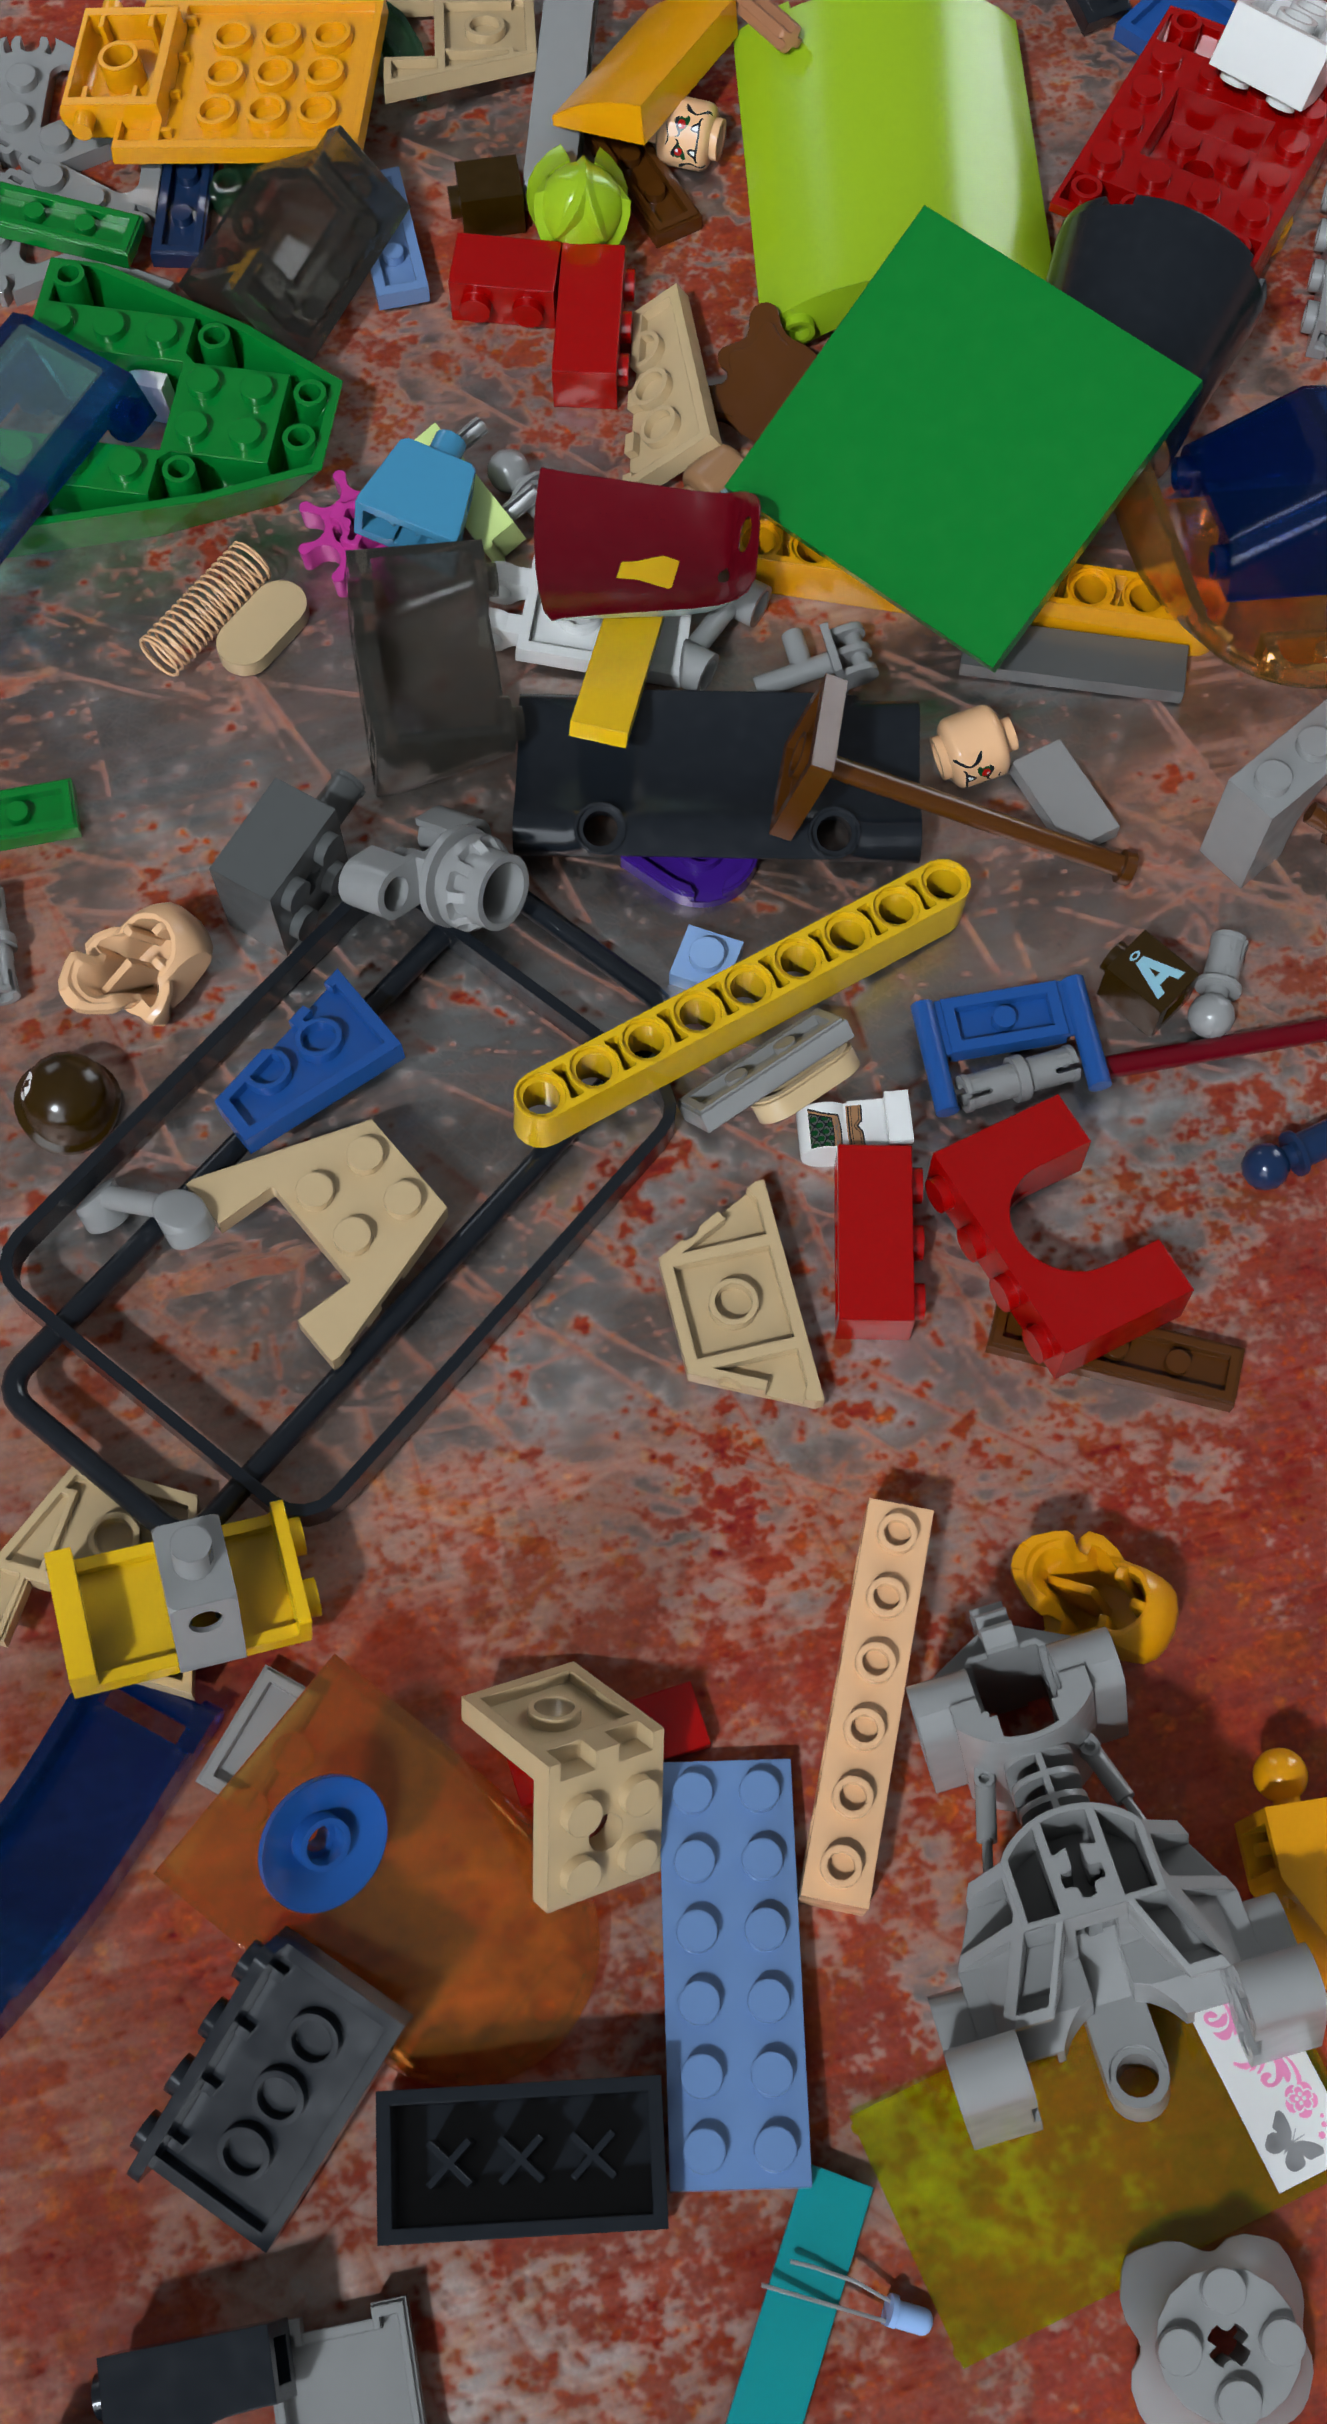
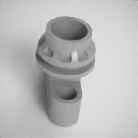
[338,805,529,932]

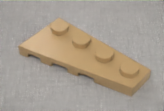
[622,283,722,486]

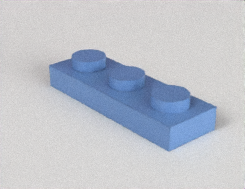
[348,166,431,311]

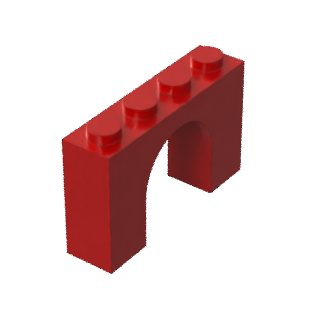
[925,1094,1194,1379]

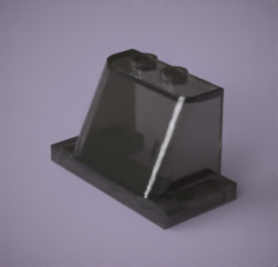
[178,125,411,362]

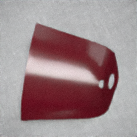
[534,467,761,621]

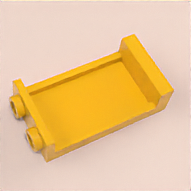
[44,1499,322,1699]

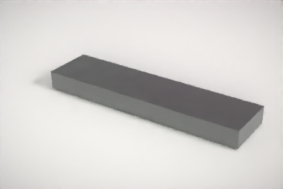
[959,625,1189,704]

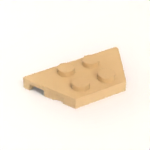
[658,1180,825,1409]

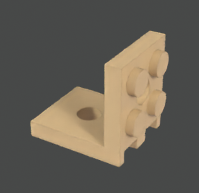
[461,1661,664,1914]

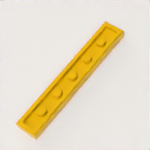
[569,556,680,749]

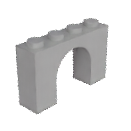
[1199,699,1327,889]

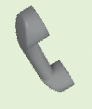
[679,579,772,691]
[76,1178,216,1250]

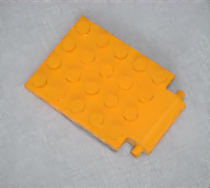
[60,0,389,165]

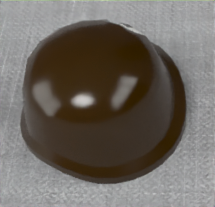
[13,1051,122,1155]

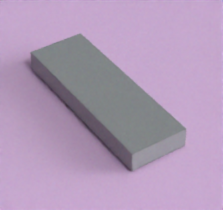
[676,1008,855,1133]

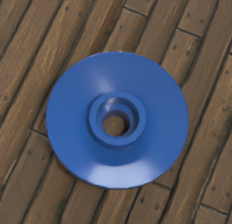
[258,1774,388,1914]

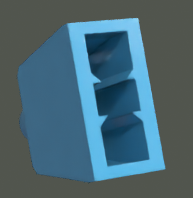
[354,429,476,573]

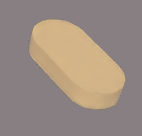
[216,580,310,676]
[751,1042,861,1124]

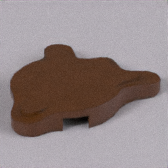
[709,302,817,445]

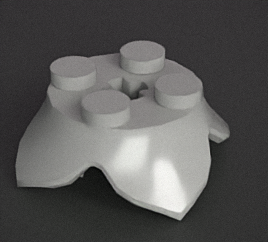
[1119,2233,1314,2424]

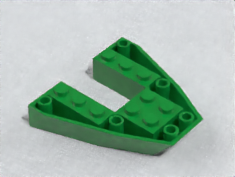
[0,257,343,559]

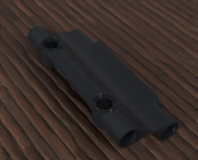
[512,690,922,864]

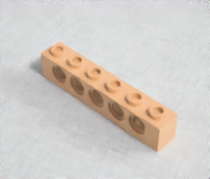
[798,1498,934,1916]

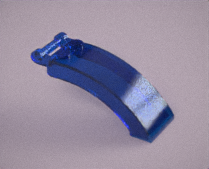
[0,1684,225,2040]

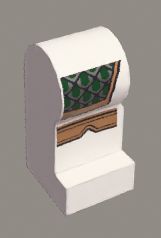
[796,1089,914,1167]

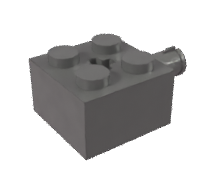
[209,769,366,956]

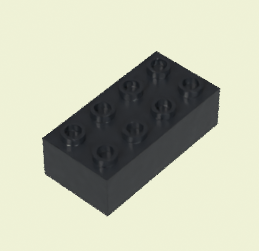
[376,2075,669,2246]

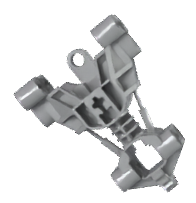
[905,1601,1327,2150]

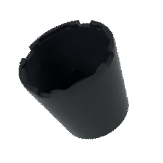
[1046,195,1267,486]

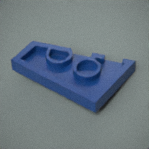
[214,968,406,1154]

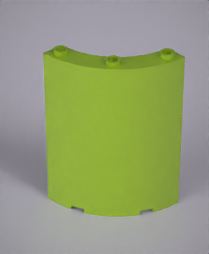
[733,0,1052,345]

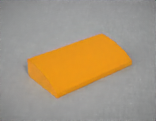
[552,0,738,146]

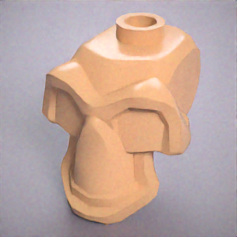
[58,902,213,1027]

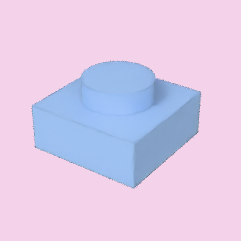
[669,924,744,990]

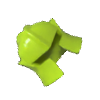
[526,144,631,245]

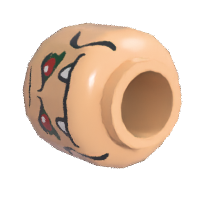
[648,96,726,172]
[930,704,1019,789]

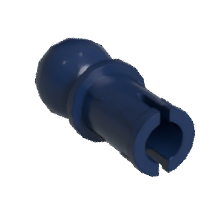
[1241,1119,1327,1191]

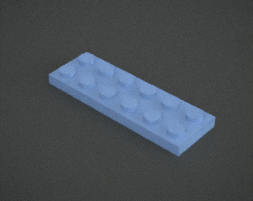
[660,1759,812,2193]

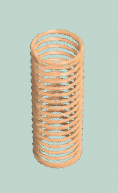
[139,541,271,677]

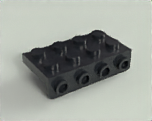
[127,1926,414,2253]

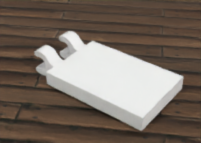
[480,555,692,688]

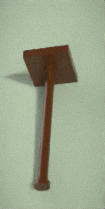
[769,673,1139,886]

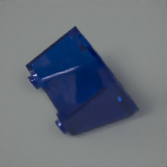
[1171,384,1327,602]

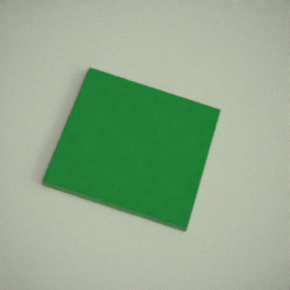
[724,205,1203,673]

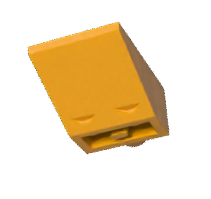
[1234,1747,1327,1991]

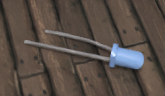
[761,2259,933,2336]

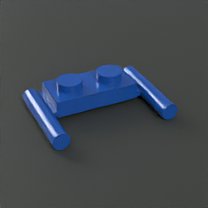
[910,974,1112,1117]

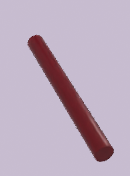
[1105,1017,1327,1079]

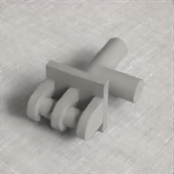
[753,622,879,694]

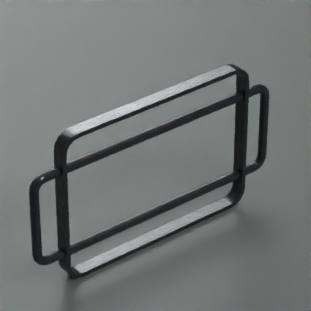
[0,890,676,1532]

